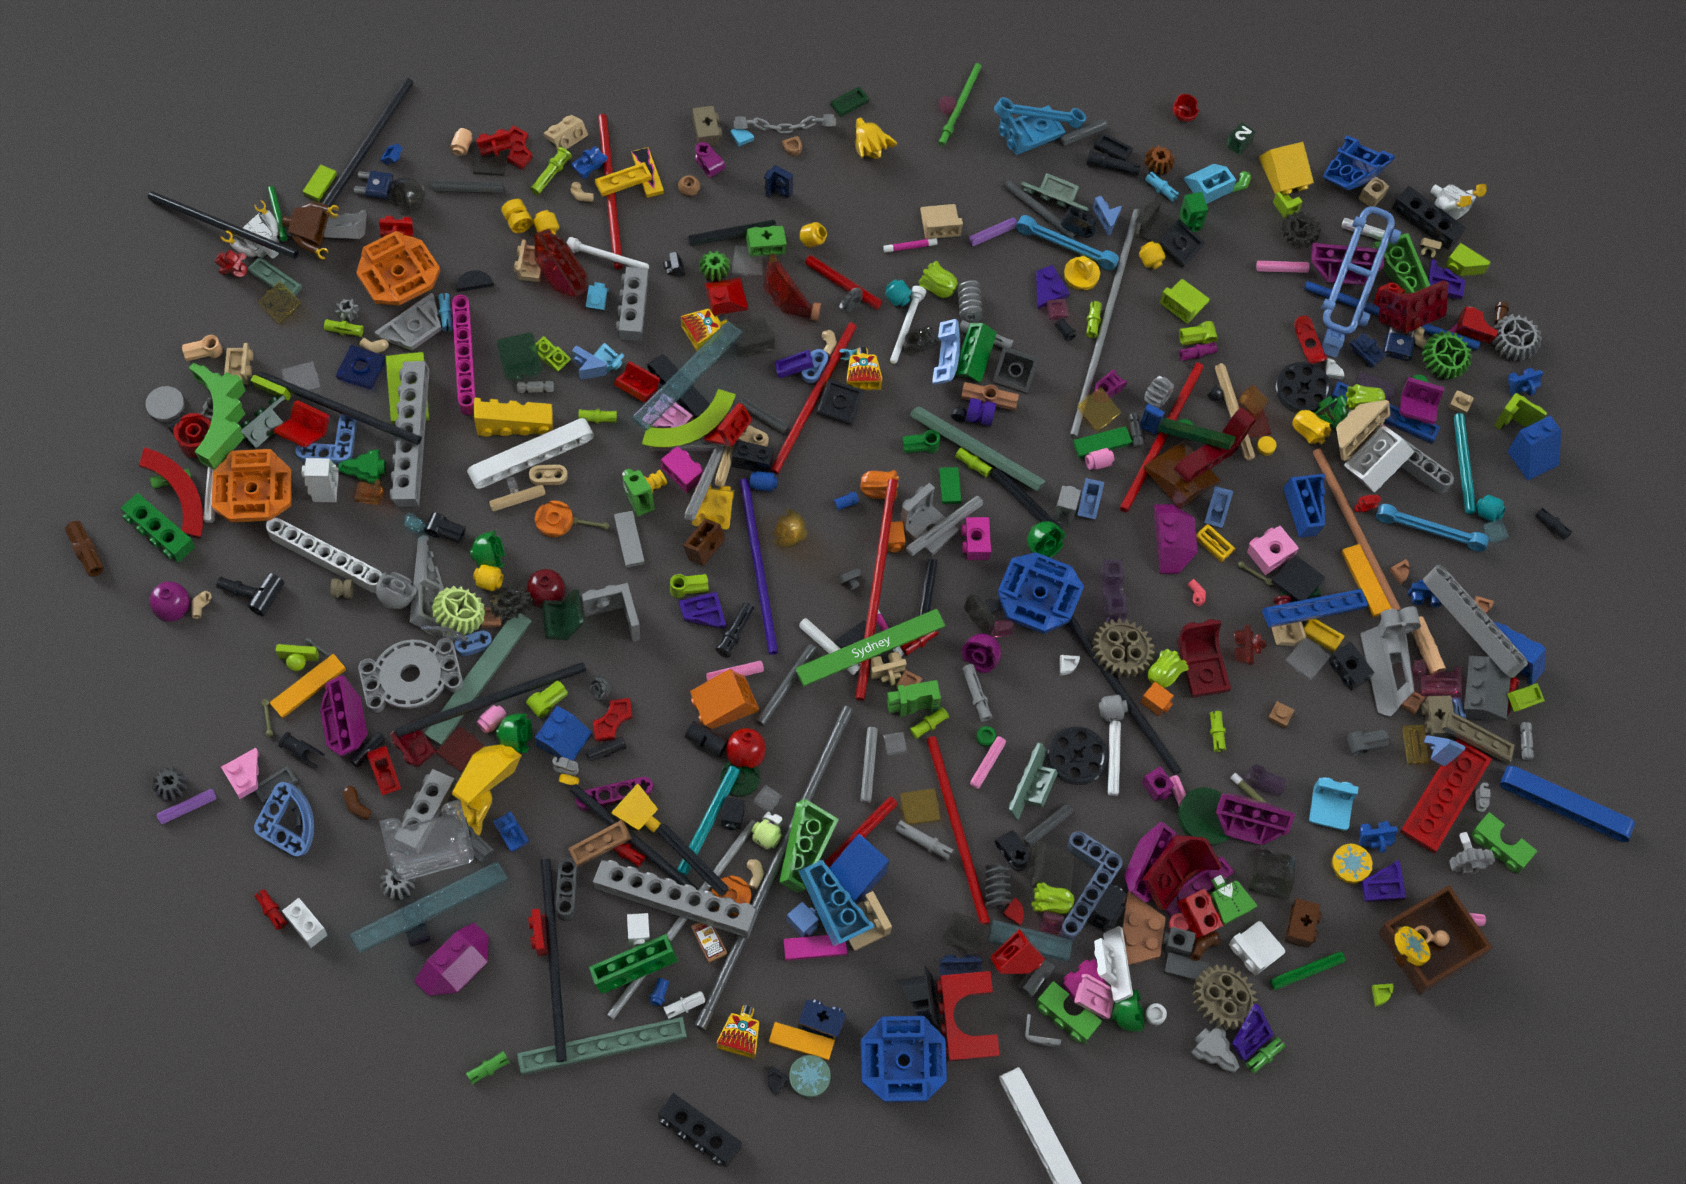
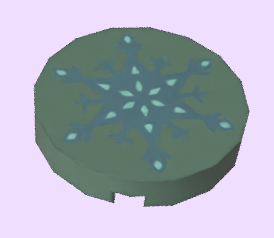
[789,1055,831,1098]

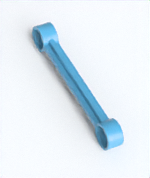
[994,97,1086,129]
[1016,215,1119,271]
[1376,504,1489,552]

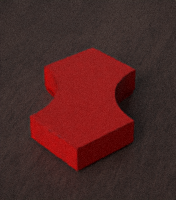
[507,125,533,170]
[593,698,633,742]

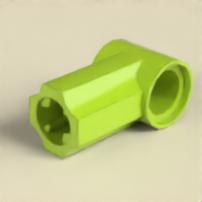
[1179,321,1218,345]
[669,574,709,598]
[526,680,568,718]

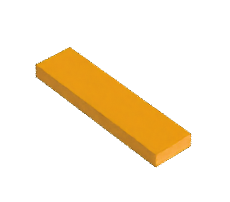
[1341,544,1392,617]
[269,654,346,719]

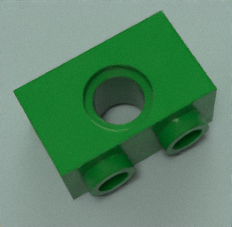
[1179,192,1208,232]

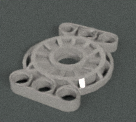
[358,638,463,713]

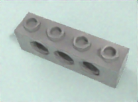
[616,267,649,341]
[393,769,456,855]

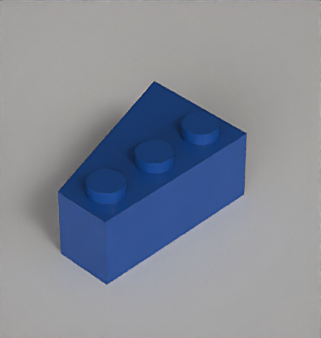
[1283,474,1325,538]
[1494,621,1546,685]

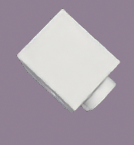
[282,898,327,948]
[627,913,650,949]

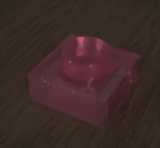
[1046,299,1068,320]
[991,620,1014,638]
[1039,911,1064,935]

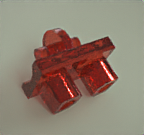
[1235,625,1267,665]

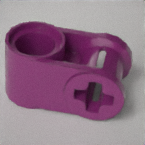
[695,142,726,178]
[1093,369,1128,403]

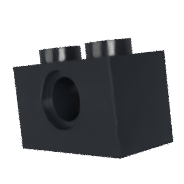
[732,440,774,472]
[1328,642,1375,691]

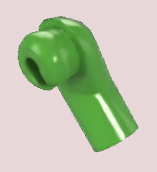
[1232,171,1251,193]

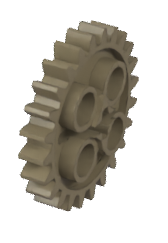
[1092,618,1155,678]
[1192,965,1258,1030]

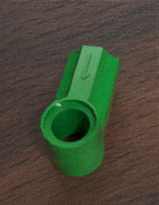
[902,430,940,454]

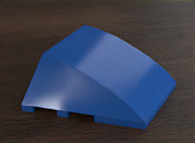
[1323,135,1396,190]

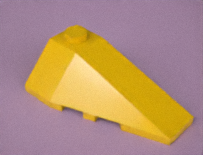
[452,744,522,806]

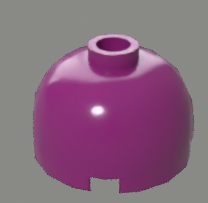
[149,581,191,622]
[961,633,1002,673]

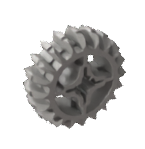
[1492,314,1542,361]

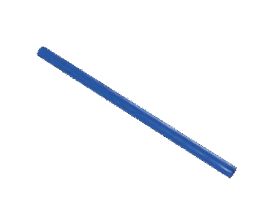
[1304,281,1480,351]

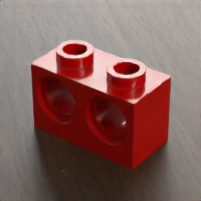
[1177,889,1223,939]

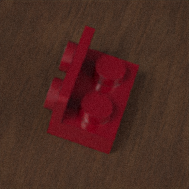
[390,720,437,767]

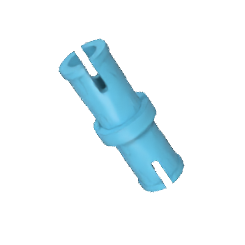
[1145,172,1179,202]
[438,293,454,332]

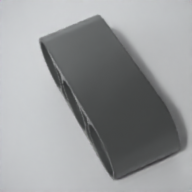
[556,858,578,921]

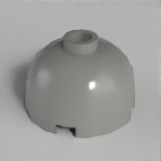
[376,572,417,609]

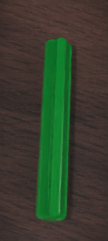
[1270,951,1346,990]

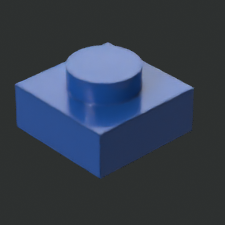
[380,144,403,165]

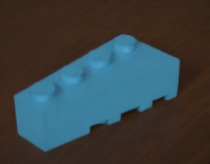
[798,860,875,946]

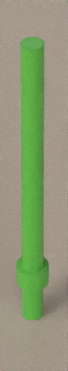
[938,63,982,146]

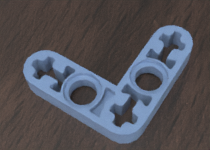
[295,414,357,464]

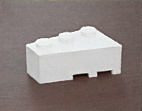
[302,458,339,502]

